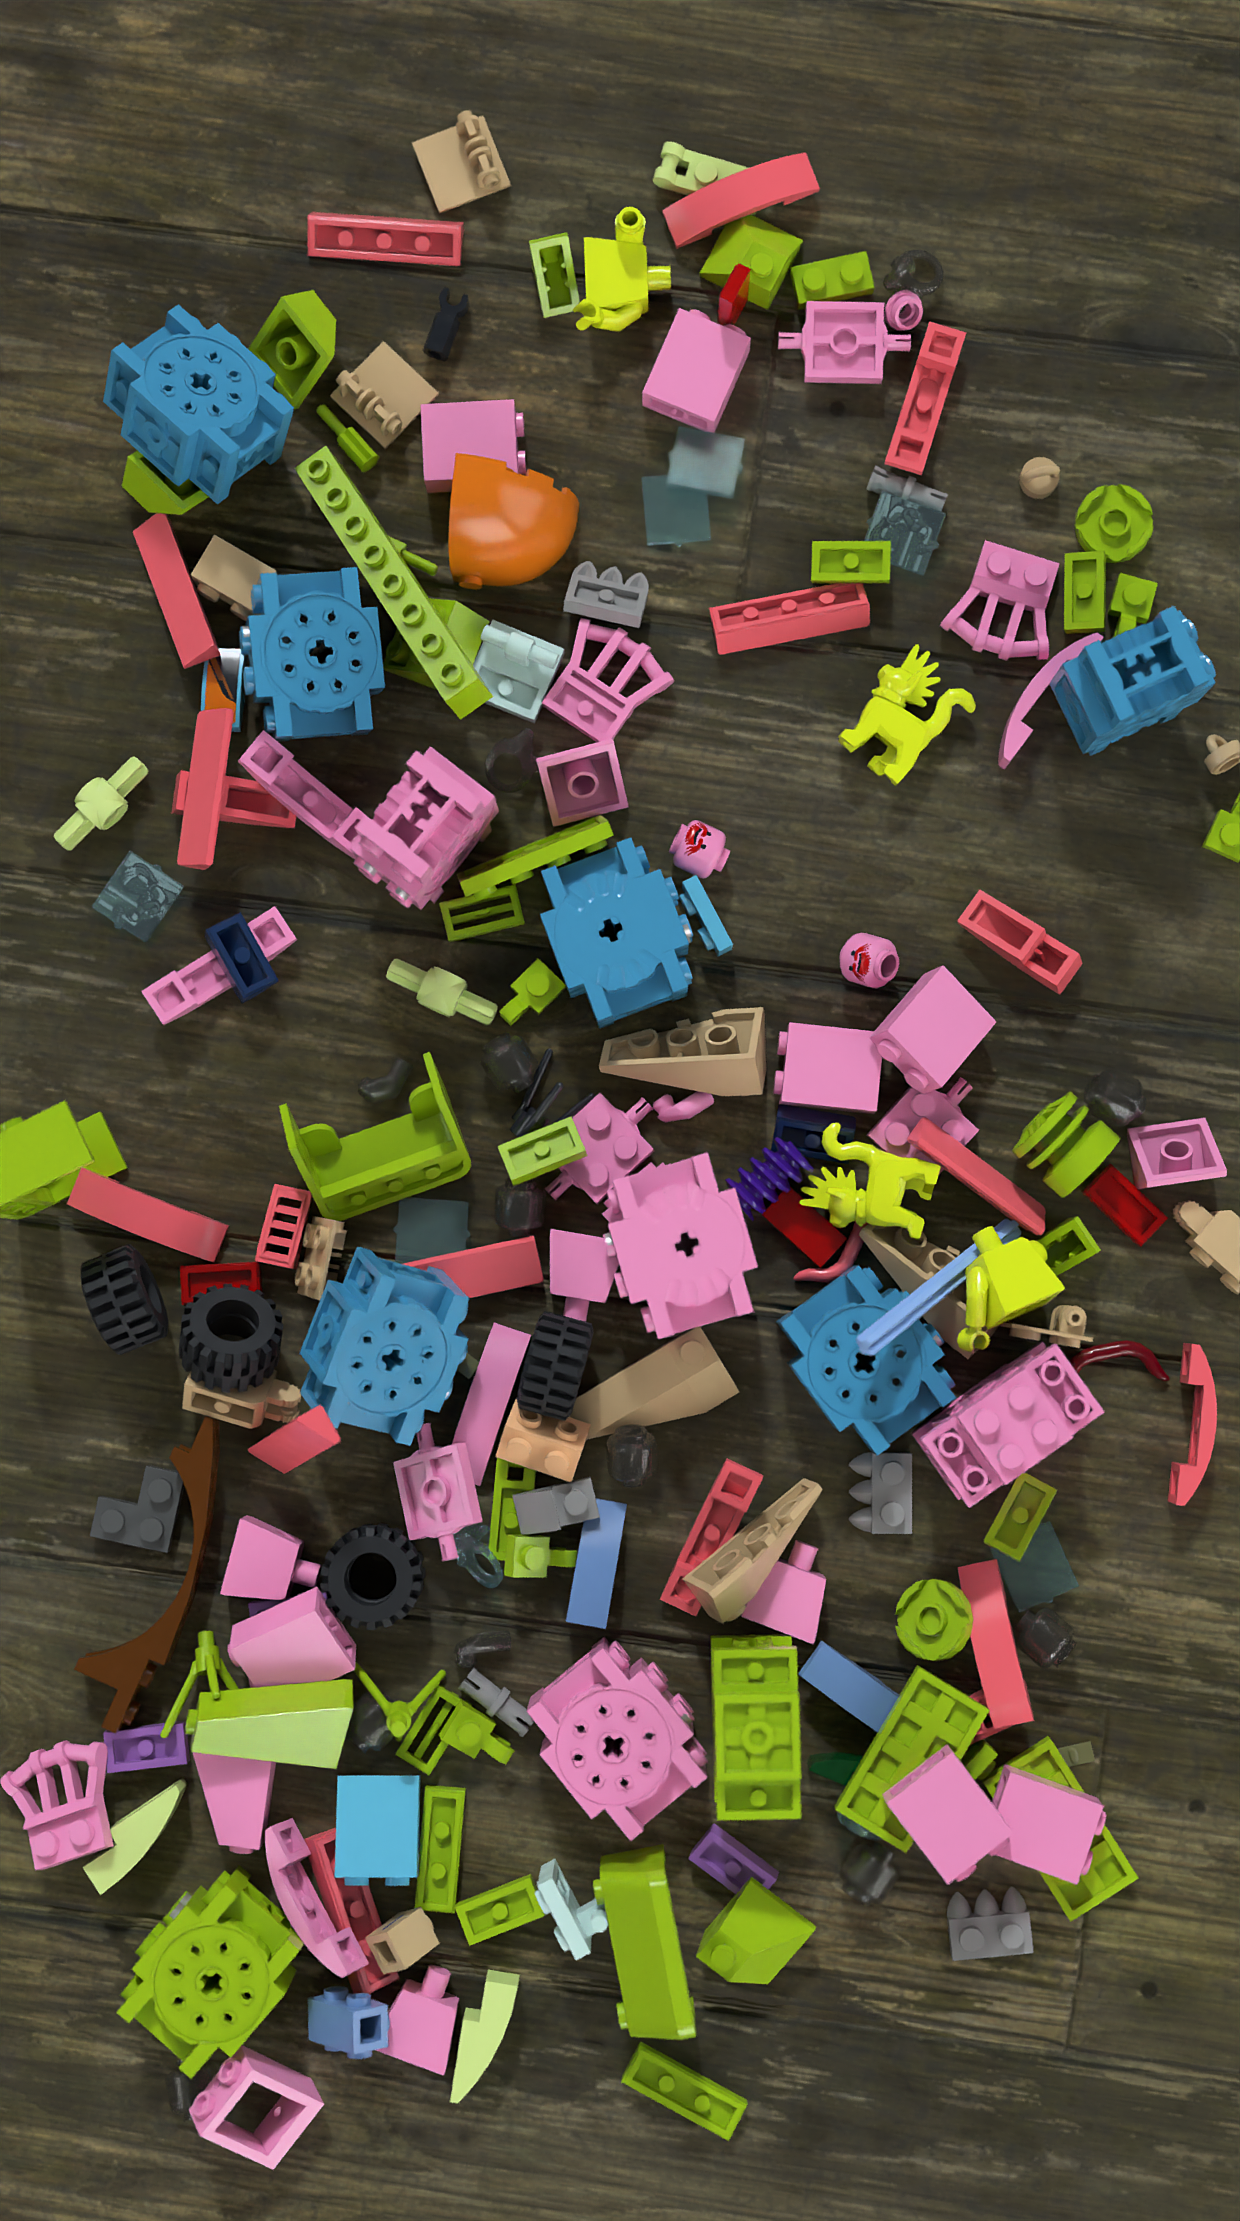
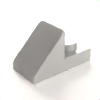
[512,1477,600,1535]

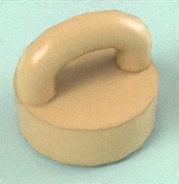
[1019,457,1060,499]
[1204,735,1240,775]

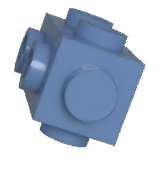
[308,1986,390,2059]

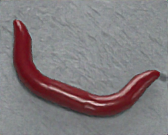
[1069,1340,1170,1381]

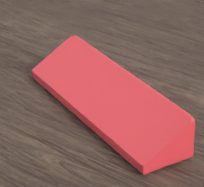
[308,212,464,266]
[133,513,221,669]
[709,583,870,655]
[177,708,234,870]
[907,1117,1046,1236]
[403,1236,544,1298]
[247,1405,341,1474]
[304,1828,400,1994]

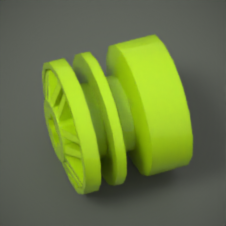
[1011,1091,1120,1198]

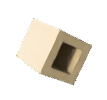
[365,1907,440,1974]

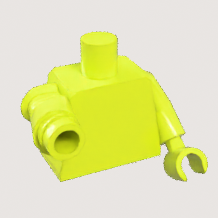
[573,207,671,332]
[957,1226,1065,1352]

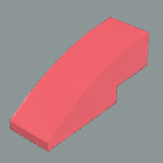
[172,770,296,828]
[957,890,1083,995]

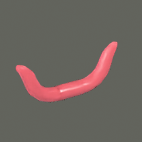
[794,1221,868,1283]

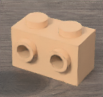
[495,1399,591,1483]

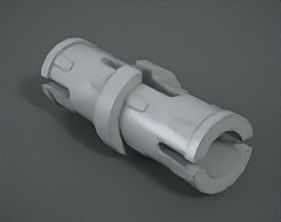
[866,466,948,513]
[458,1667,535,1737]

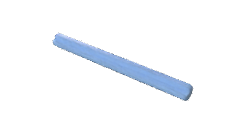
[856,1219,1021,1356]

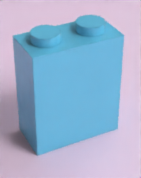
[335,1775,421,1886]

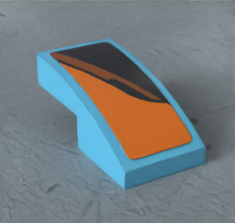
[201,648,247,732]

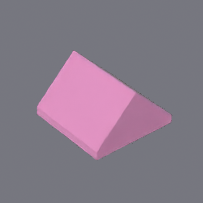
[536,738,629,827]
[1127,1118,1227,1189]

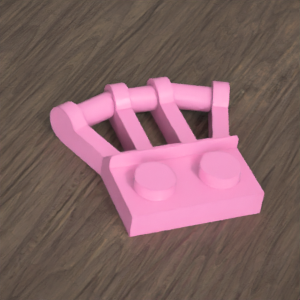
[940,540,1060,661]
[542,618,674,742]
[0,1740,114,1870]

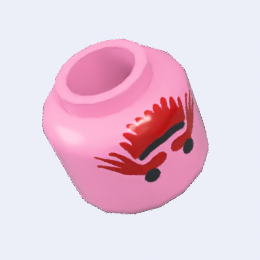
[669,820,730,878]
[840,933,899,988]

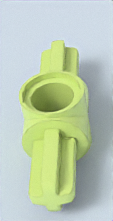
[54,757,149,851]
[386,959,498,1025]

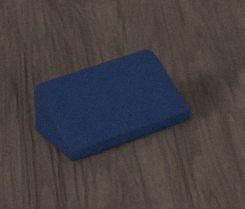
[204,912,279,1004]
[771,1104,856,1164]

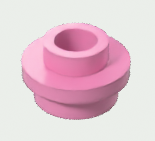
[885,290,923,331]

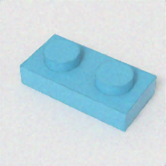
[679,875,733,957]

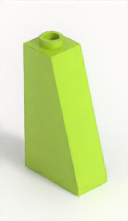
[185,1679,353,1769]

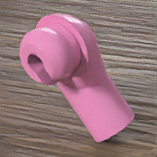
[653,1091,714,1122]

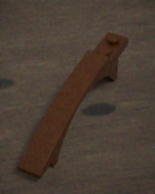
[74,1416,220,1734]

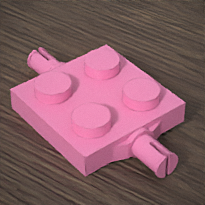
[778,301,911,384]
[866,1077,979,1174]
[544,1093,655,1205]
[393,1423,483,1561]

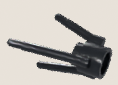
[509,1048,596,1137]

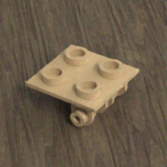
[412,110,511,213]
[330,341,439,449]
[295,1216,347,1300]
[1000,1305,1093,1348]

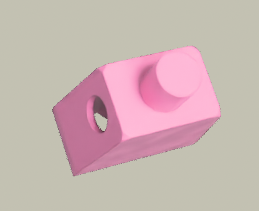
[550,1229,619,1322]
[220,1515,322,1600]
[741,1540,826,1644]
[376,1965,459,2076]

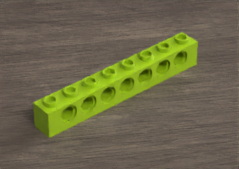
[294,446,494,719]

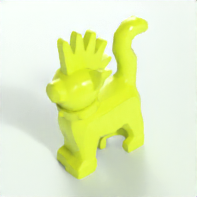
[838,644,976,786]
[799,1122,941,1240]

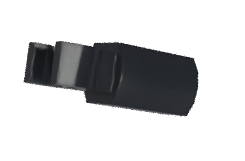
[423,288,469,362]

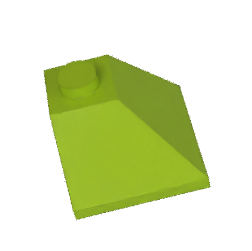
[700,214,803,310]
[248,290,336,410]
[122,450,209,515]
[696,1876,816,1984]

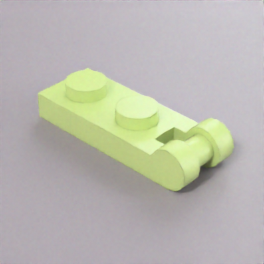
[653,142,756,215]

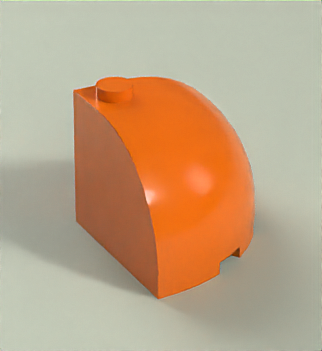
[449,453,579,589]

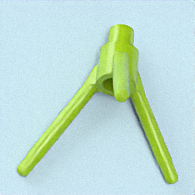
[160,1631,239,1738]
[353,1662,446,1742]

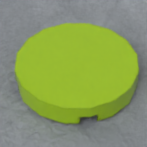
[1074,484,1153,563]
[895,1579,973,1661]

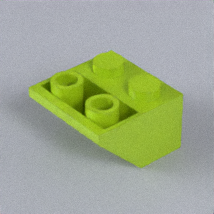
[383,598,490,690]

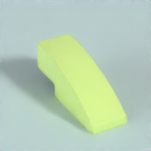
[83,1778,187,1895]
[450,1970,520,2103]

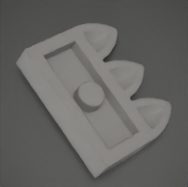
[563,561,649,628]
[849,1452,912,1534]
[947,1887,1034,1961]

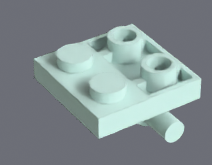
[473,620,565,724]
[535,1859,608,1960]

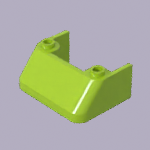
[279,1052,471,1221]
[0,1101,128,1220]
[593,1844,697,2040]

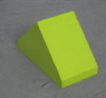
[529,232,580,318]
[1035,1216,1101,1276]

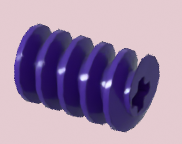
[725,1137,814,1221]

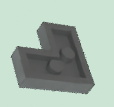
[90,1465,185,1553]

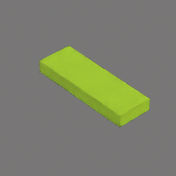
[415,1785,466,1913]
[621,2041,748,2141]

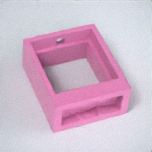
[189,2045,324,2169]

